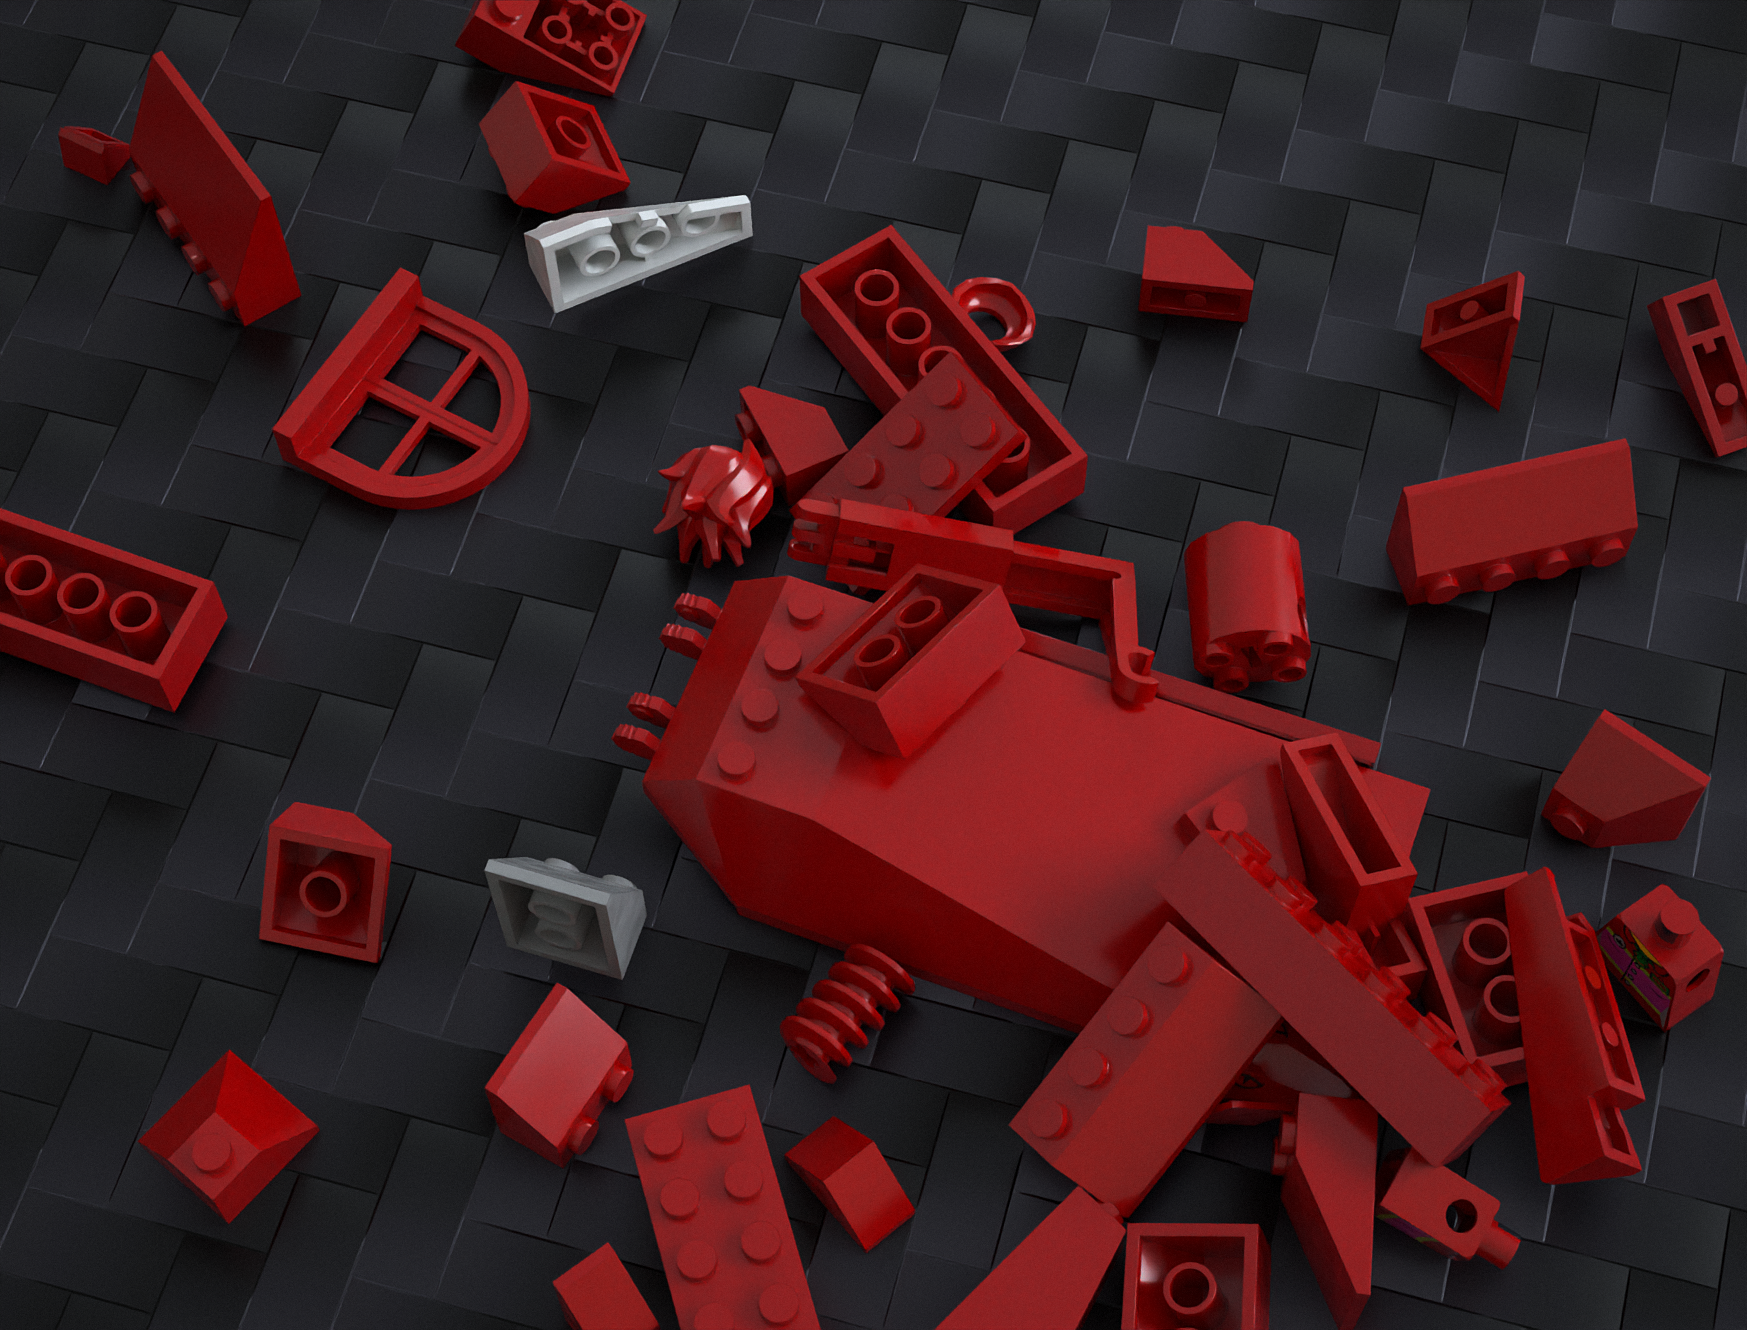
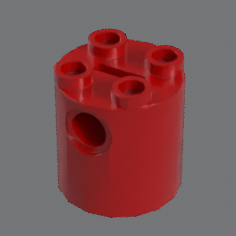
[1184,521,1311,693]

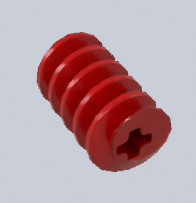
[779,943,916,1084]

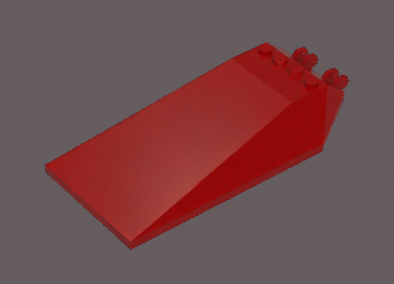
[611,575,1431,1034]

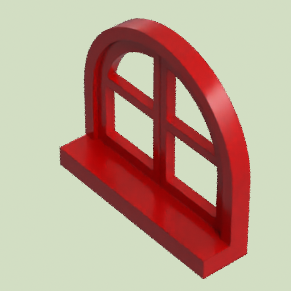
[272,267,531,510]

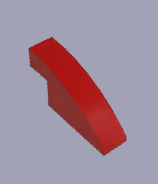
[1280,732,1428,1001]

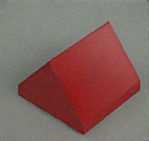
[58,126,131,185]

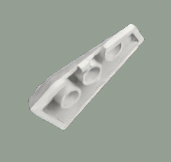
[524,195,753,313]

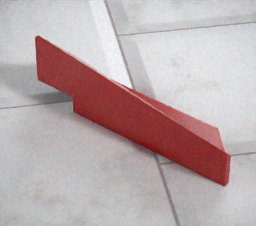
[1504,866,1646,1185]

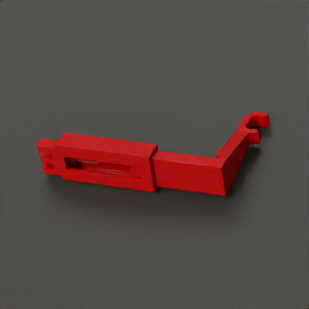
[787,499,1160,703]

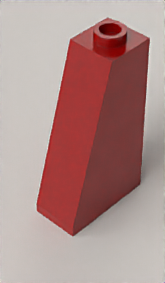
[934,1185,1127,1330]

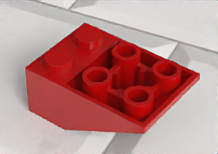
[454,0,647,97]

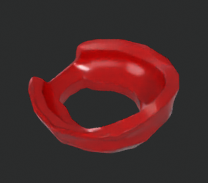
[952,277,1036,352]

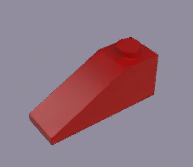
[1647,279,1747,458]

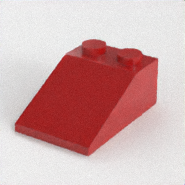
[1271,1093,1378,1330]

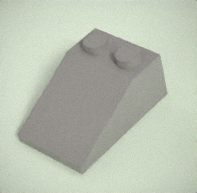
[484,857,647,980]

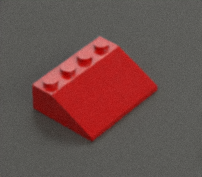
[129,51,302,327]

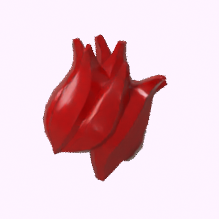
[653,439,774,568]

